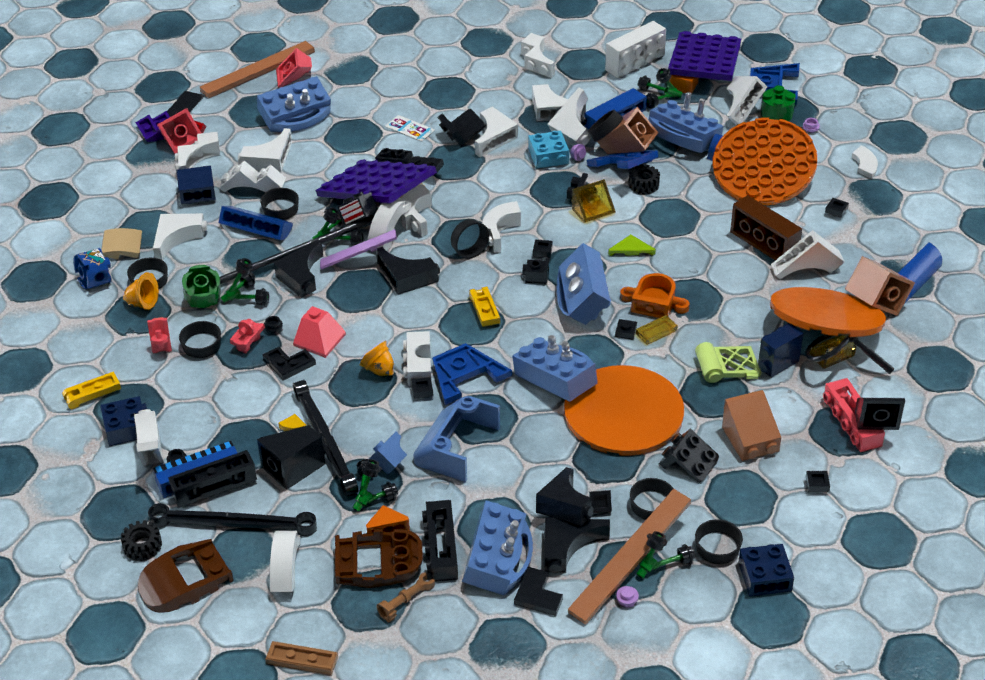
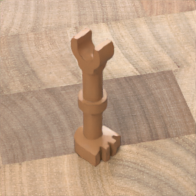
[376,572,435,623]

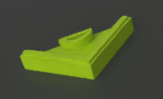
[608,234,656,256]

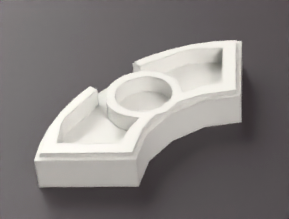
[852,145,878,179]

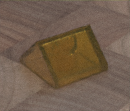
[572,179,616,223]
[810,335,858,369]

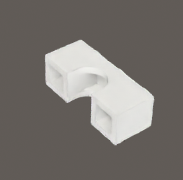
[403,331,431,386]

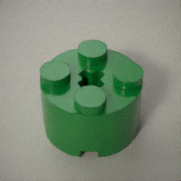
[761,85,796,121]
[182,265,221,308]

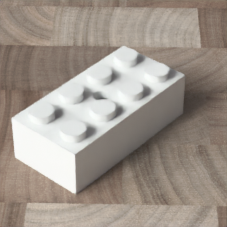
[605,21,666,78]

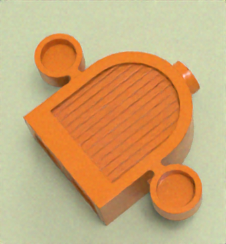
[620,273,690,320]

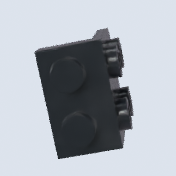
[437,109,486,147]
[659,428,719,482]

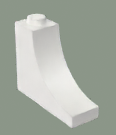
[727,76,767,125]
[532,84,586,121]
[548,87,591,146]
[475,106,518,157]
[238,128,292,173]
[153,213,208,260]
[771,230,844,279]
[134,409,164,466]

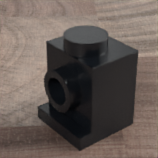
[522,258,549,284]

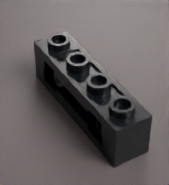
[168,450,257,508]
[422,500,458,582]

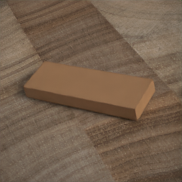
[265,641,338,675]

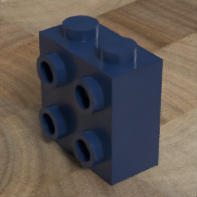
[177,165,216,204]
[758,323,804,378]
[100,396,147,446]
[738,544,794,597]

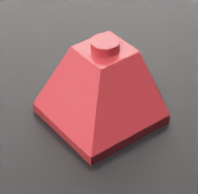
[276,48,312,88]
[157,108,201,154]
[293,306,346,358]

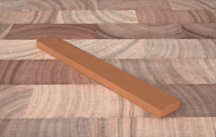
[200,41,315,98]
[568,489,691,625]

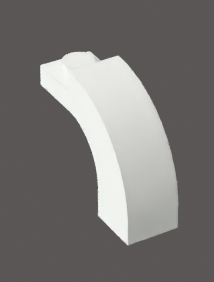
[401,184,432,237]
[368,198,411,250]
[482,201,521,253]
[270,531,300,592]

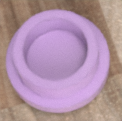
[803,118,820,133]
[570,144,586,161]
[616,586,639,608]

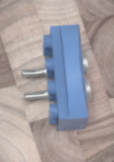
[648,92,724,153]

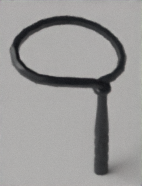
[805,333,895,374]

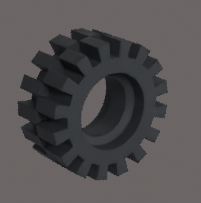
[628,164,660,194]
[121,520,162,561]

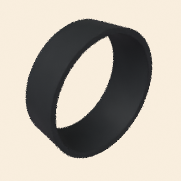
[588,110,623,142]
[260,188,299,220]
[451,219,489,259]
[127,257,168,289]
[179,321,221,358]
[630,478,674,520]
[695,519,743,564]

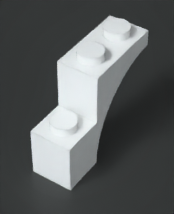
[521,33,555,78]
[175,132,220,173]
[219,161,286,192]

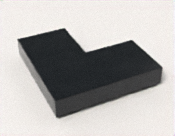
[262,347,316,381]
[514,567,563,616]

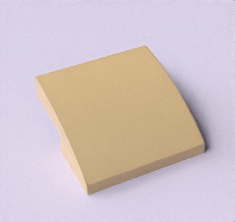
[101,228,142,260]

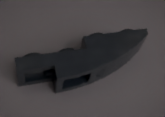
[375,148,444,174]

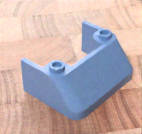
[413,396,500,483]

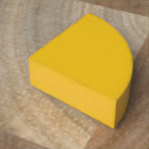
[278,414,306,431]

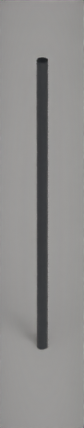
[220,215,374,284]

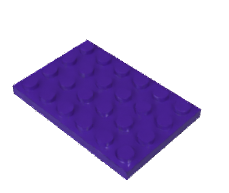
[668,31,742,81]
[315,159,437,204]

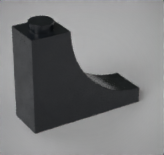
[274,239,323,298]
[376,247,440,295]
[536,467,593,526]
[544,518,610,573]

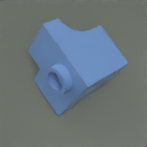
[369,432,407,475]

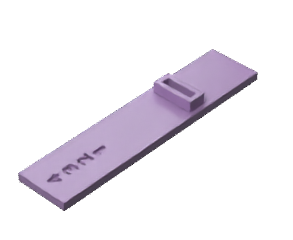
[320,229,397,269]

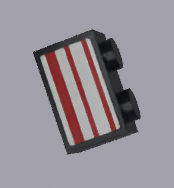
[338,192,378,226]

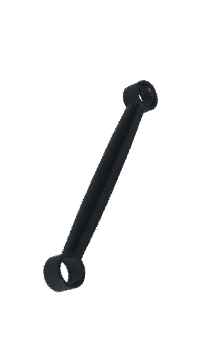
[293,380,359,496]
[148,503,317,536]

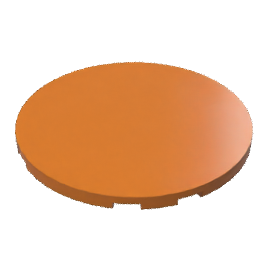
[712,118,817,205]
[770,287,886,337]
[564,365,684,456]

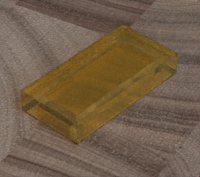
[636,315,678,345]

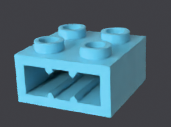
[528,131,570,169]

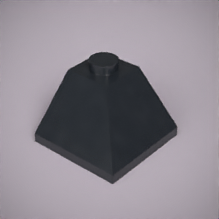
[855,398,905,430]

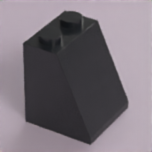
[257,425,325,490]

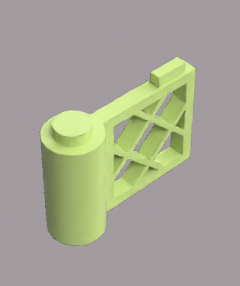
[695,342,761,383]

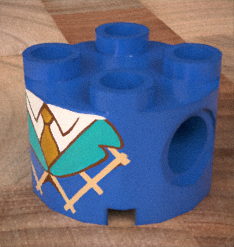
[73,248,111,289]

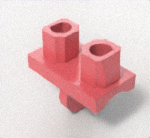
[147,317,172,354]
[230,318,265,353]

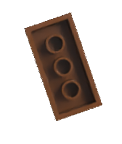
[730,195,803,261]

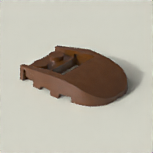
[335,528,423,588]
[138,539,234,613]

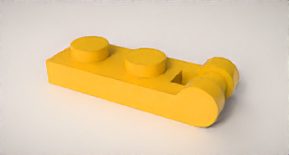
[469,286,500,327]
[62,371,121,409]

